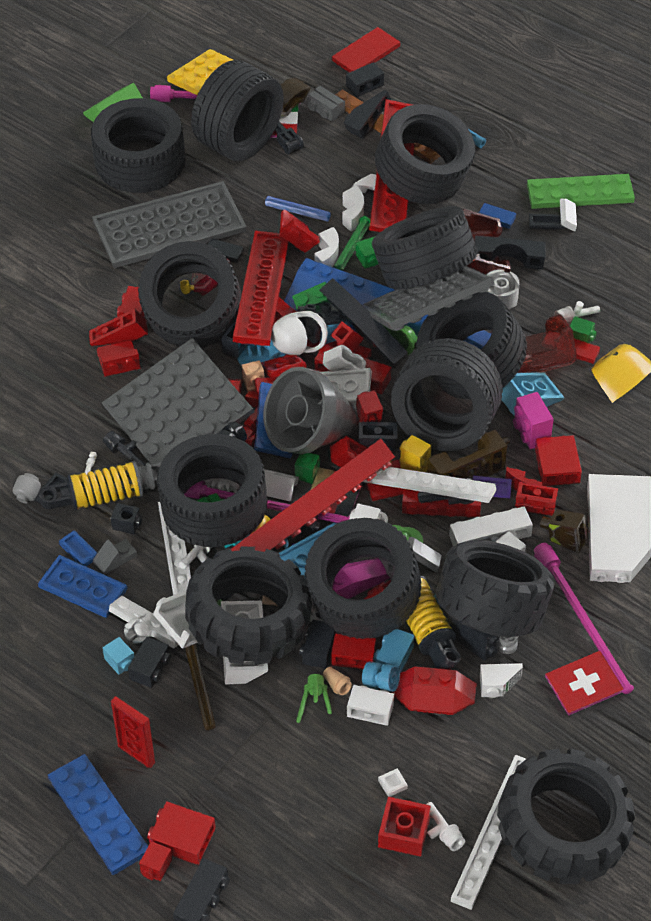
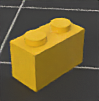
[399,435,431,472]

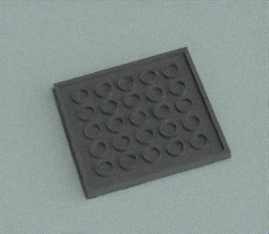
[362,266,494,331]
[102,338,254,464]

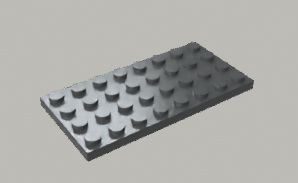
[92,181,247,268]

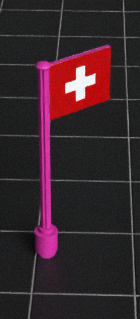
[534,543,634,716]

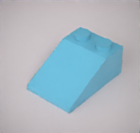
[501,372,564,415]

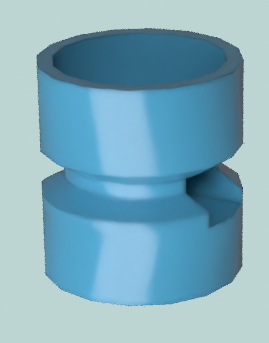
[362,661,400,692]

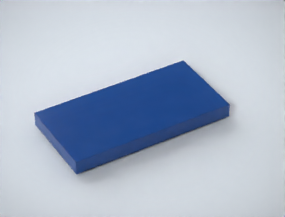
[38,555,128,618]

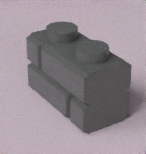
[307,86,345,122]

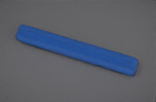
[265,196,331,222]

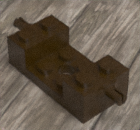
[425,430,510,480]

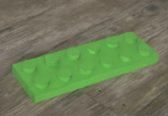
[527,174,635,209]

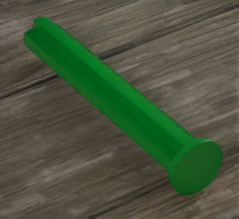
[334,216,371,271]

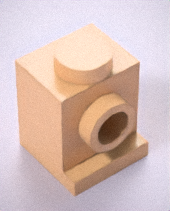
[242,360,264,392]

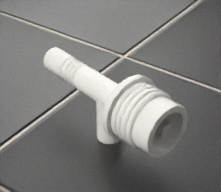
[554,301,600,325]
[179,545,212,569]
[426,802,465,851]

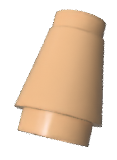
[323,667,352,695]

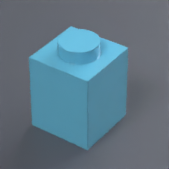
[103,637,134,675]

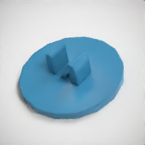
[237,344,270,365]

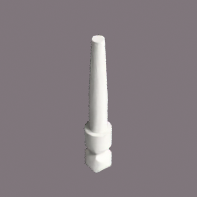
[84,452,97,475]

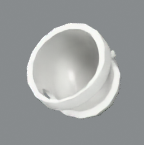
[271,311,328,355]

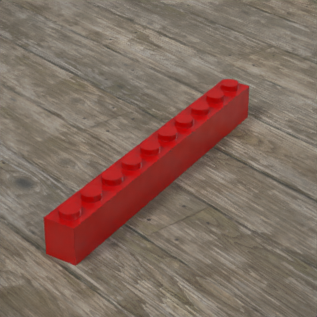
[231,439,395,552]

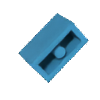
[374,629,415,673]

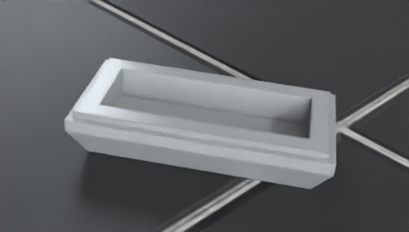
[408,537,442,572]

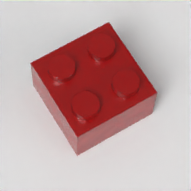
[378,797,431,856]

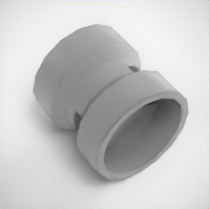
[498,636,519,654]

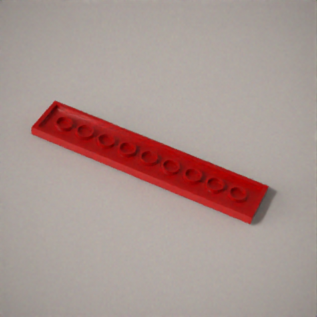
[369,99,415,232]
[233,231,289,346]

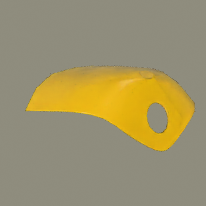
[591,344,651,403]

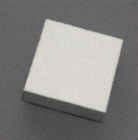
[378,768,408,797]

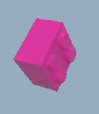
[513,392,553,449]

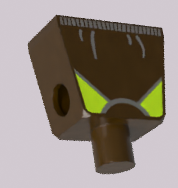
[540,510,587,553]

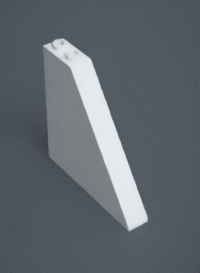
[587,474,651,583]

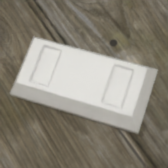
[560,199,577,232]

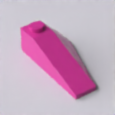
[332,558,390,599]

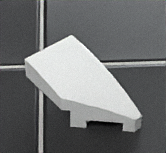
[352,174,376,193]

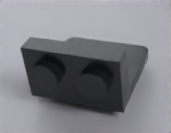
[297,302,346,343]

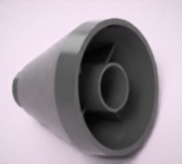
[263,367,358,454]

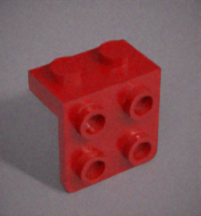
[279,210,320,253]
[97,341,140,377]

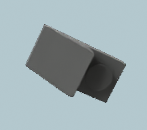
[93,539,137,575]

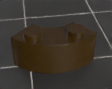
[280,78,311,116]

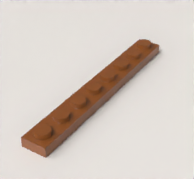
[335,89,440,164]

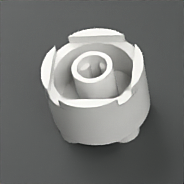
[486,270,519,309]

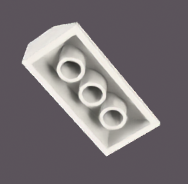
[221,601,268,684]

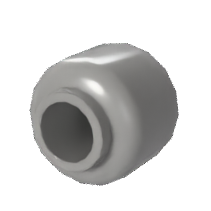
[13,473,41,503]

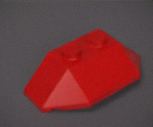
[392,667,476,715]

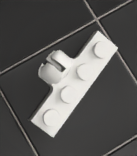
[109,596,179,648]

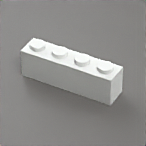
[449,506,533,546]

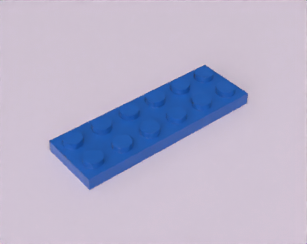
[48,754,148,875]

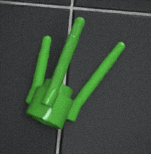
[296,674,332,723]

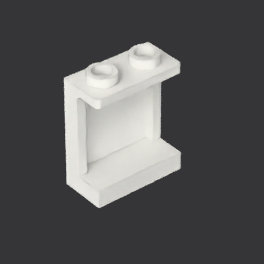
[153,591,198,649]

